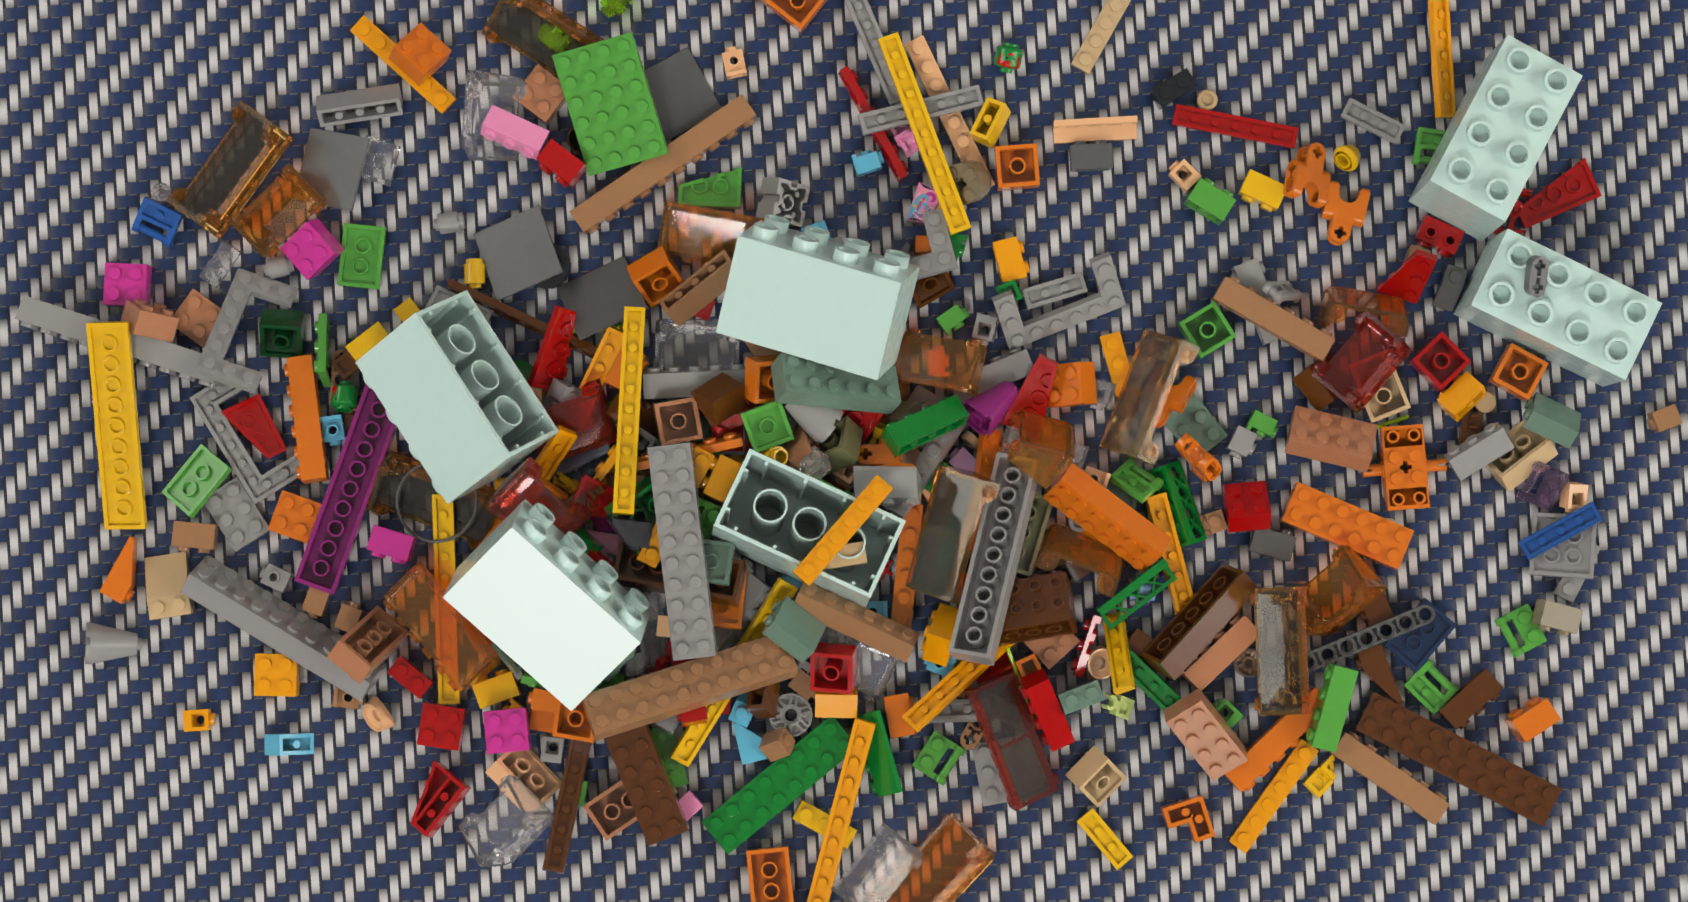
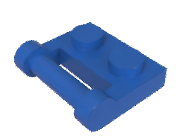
[132,196,184,248]

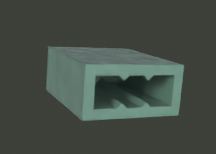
[1522,392,1581,449]
[762,596,826,663]
[1055,679,1105,715]

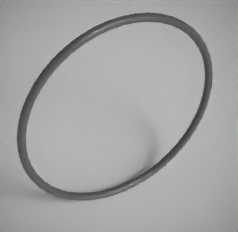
[395,463,478,543]

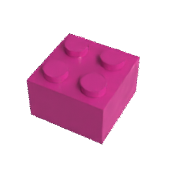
[280,218,345,280]
[103,263,152,307]
[366,525,419,565]
[483,707,532,754]

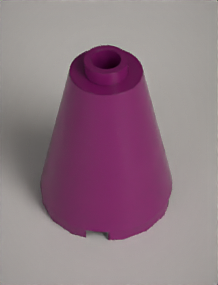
[962,381,1018,436]

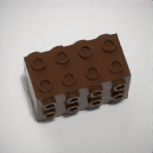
[999,570,1078,646]

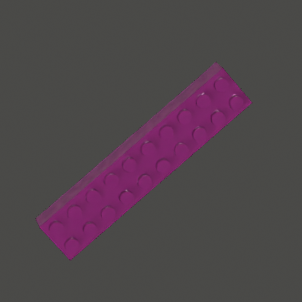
[294,384,397,595]

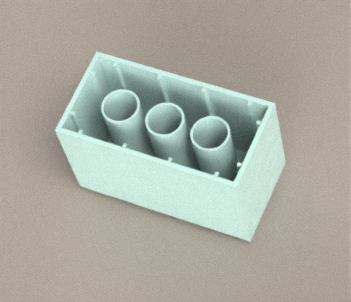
[1408,35,1583,242]
[716,214,920,380]
[1453,229,1662,387]
[355,290,559,504]
[711,449,906,607]
[443,499,651,711]

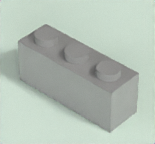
[1444,422,1515,481]

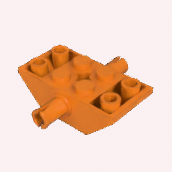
[1361,424,1447,511]

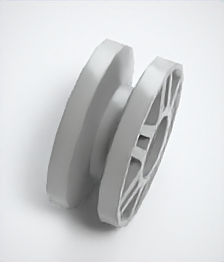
[769,693,813,737]

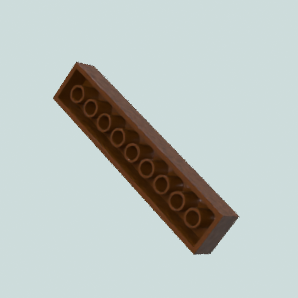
[1352,691,1562,826]

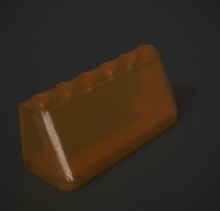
[658,201,789,266]
[382,561,502,694]
[867,813,995,902]

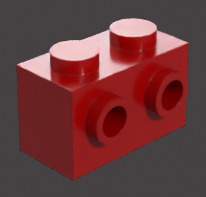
[1413,215,1465,258]

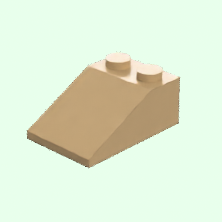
[144,551,196,620]

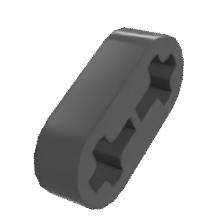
[1524,255,1549,297]

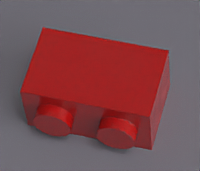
[387,656,435,699]

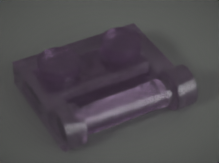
[1516,461,1569,511]

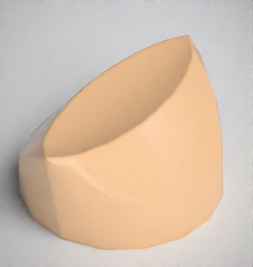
[1086,644,1111,680]
[362,695,396,732]

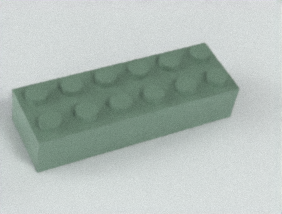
[771,353,901,414]

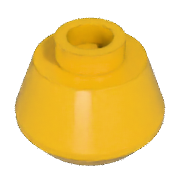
[1333,144,1361,172]

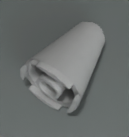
[783,404,843,444]
[85,623,142,664]

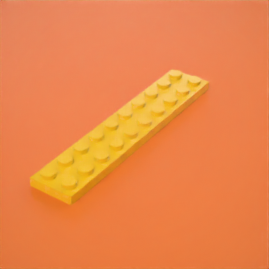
[86,321,148,530]

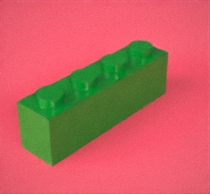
[882,395,969,457]

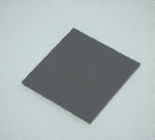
[644,47,721,142]
[293,128,370,211]
[474,205,563,301]
[556,256,648,341]

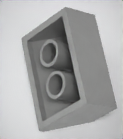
[853,466,922,507]

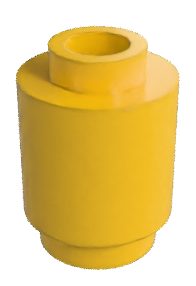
[464,258,485,289]
[760,446,788,465]

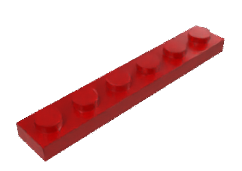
[838,66,908,182]
[1172,104,1299,149]

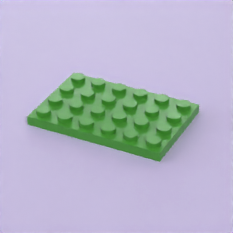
[552,32,669,176]

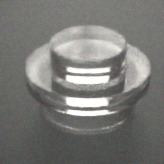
[151,183,172,203]

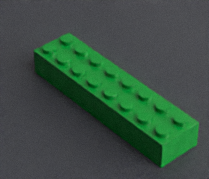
[702,718,850,854]

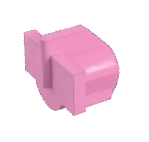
[890,126,918,158]

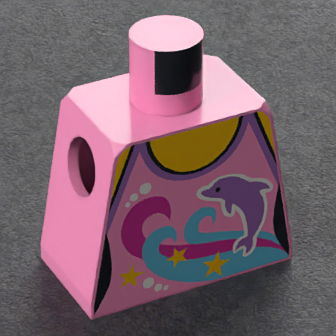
[906,182,940,225]

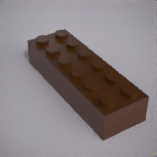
[614,541,747,607]
[1140,563,1258,680]
[605,725,690,846]

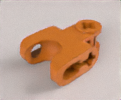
[1283,142,1331,209]
[1320,180,1371,246]
[1142,363,1197,428]
[1175,433,1222,483]
[858,435,918,467]

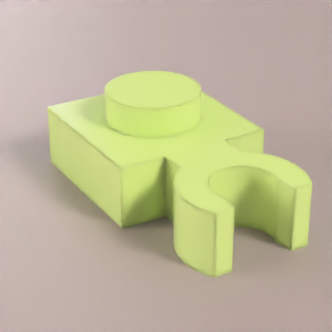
[1101,693,1135,720]

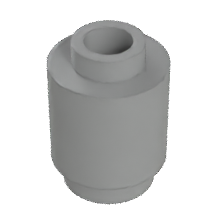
[434,211,465,235]
[263,254,295,280]

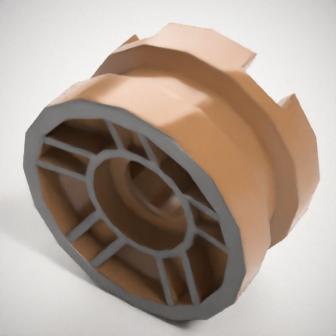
[1233,648,1264,678]

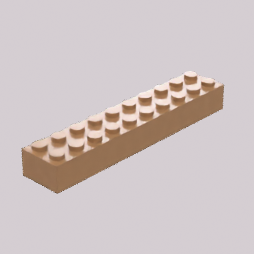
[582,637,798,741]

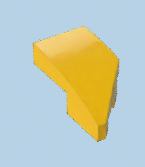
[1302,755,1336,798]

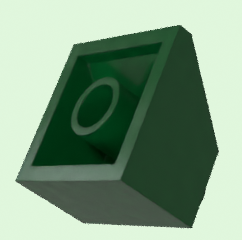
[259,308,306,358]

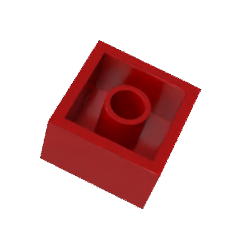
[536,139,587,189]
[1408,331,1471,392]
[1223,481,1271,533]
[810,642,857,695]
[417,702,468,751]

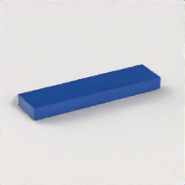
[1518,501,1603,561]

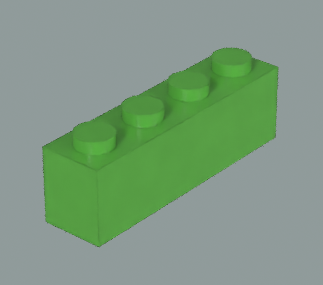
[1306,662,1359,753]

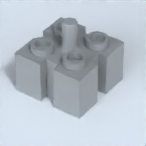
[756,177,810,228]

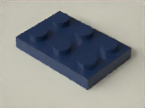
[1384,598,1457,673]

